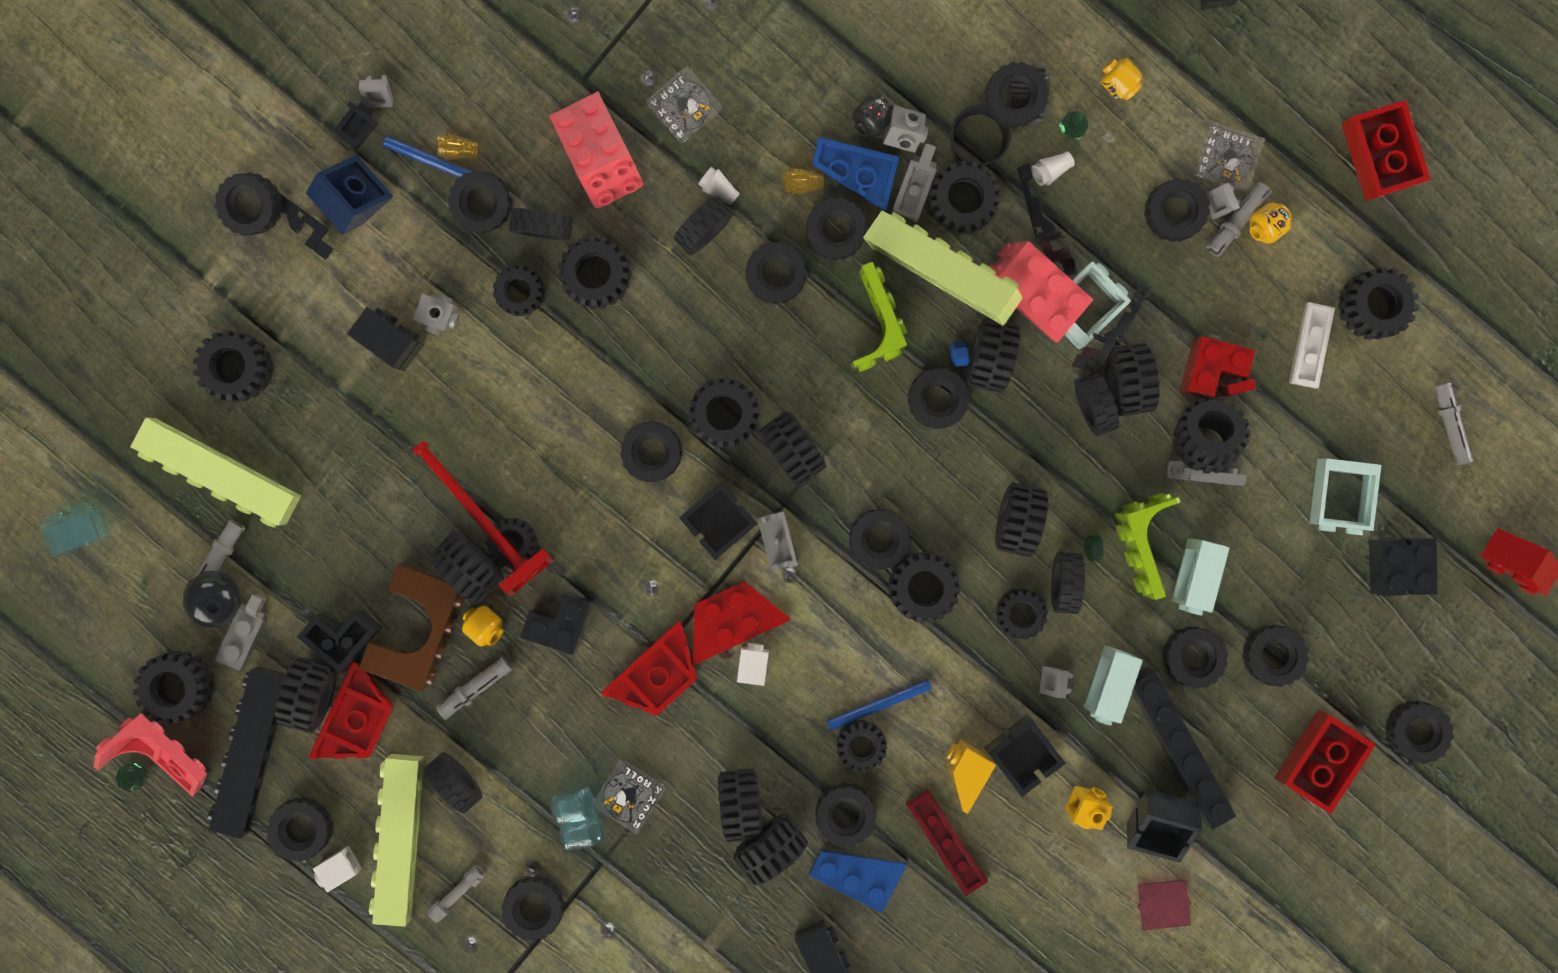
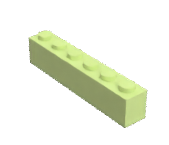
[863,210,1023,326]
[130,418,301,527]
[369,754,424,927]

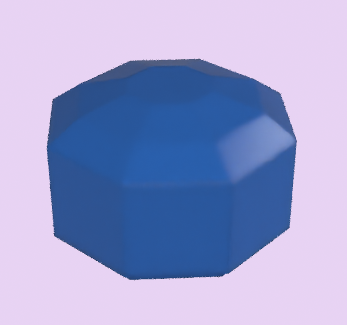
[950,340,969,368]

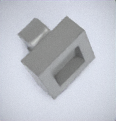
[359,75,393,108]
[1205,183,1241,220]
[1039,666,1073,698]

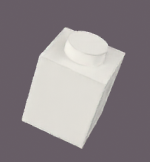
[737,643,769,686]
[313,846,362,892]

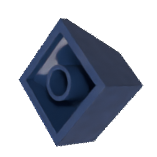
[306,155,393,235]

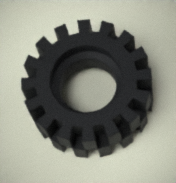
[485,518,538,568]
[837,720,887,773]

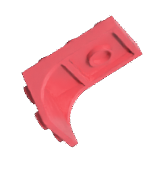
[549,92,644,208]
[988,241,1094,343]
[93,713,207,796]

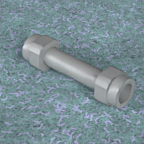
[427,865,486,923]

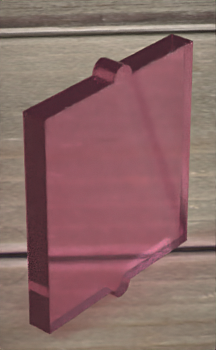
[1137,879,1191,931]

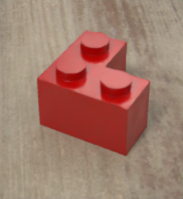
[1179,336,1256,398]
[1481,528,1558,596]

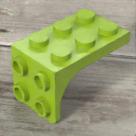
[851,261,907,372]
[1115,493,1181,600]

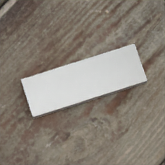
[1289,302,1335,389]

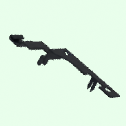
[1017,163,1078,276]
[249,171,334,260]
[1072,285,1152,370]

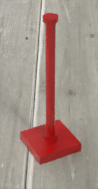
[413,441,554,596]

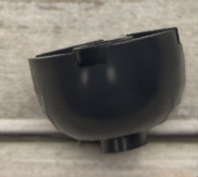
[183,571,241,627]

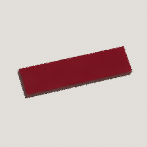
[905,789,988,897]

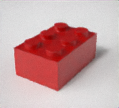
[1341,100,1431,202]
[1274,710,1376,814]

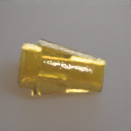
[437,132,478,160]
[783,167,824,195]

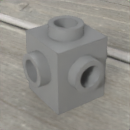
[883,105,928,153]
[413,293,460,336]

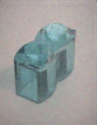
[39,503,110,557]
[551,787,604,851]

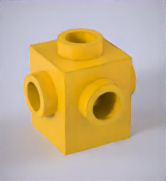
[1064,785,1113,830]

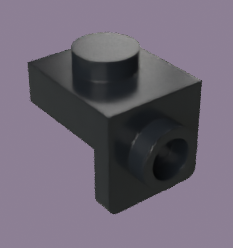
[333,101,378,149]

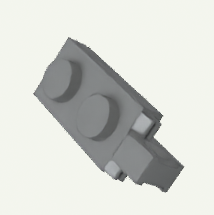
[891,143,937,223]
[1165,461,1246,486]
[215,594,267,671]

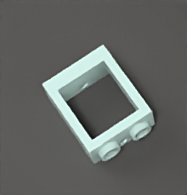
[1065,261,1131,349]
[1309,458,1381,535]
[1171,538,1230,616]
[1084,645,1143,726]

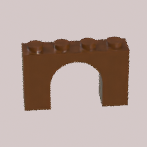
[358,563,465,691]

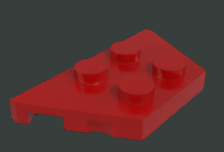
[693,581,790,665]
[601,620,698,716]
[308,661,395,759]

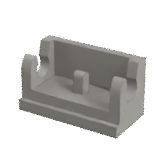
[757,511,798,571]

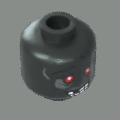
[852,95,893,137]

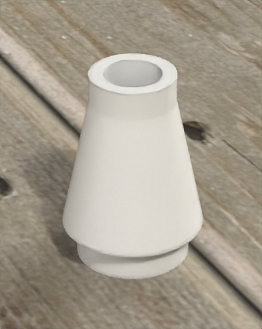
[1031,151,1075,186]
[698,167,740,206]

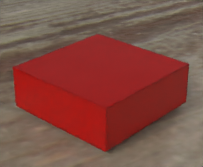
[1220,378,1256,397]

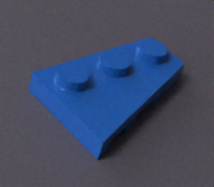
[812,137,899,212]
[809,849,907,913]

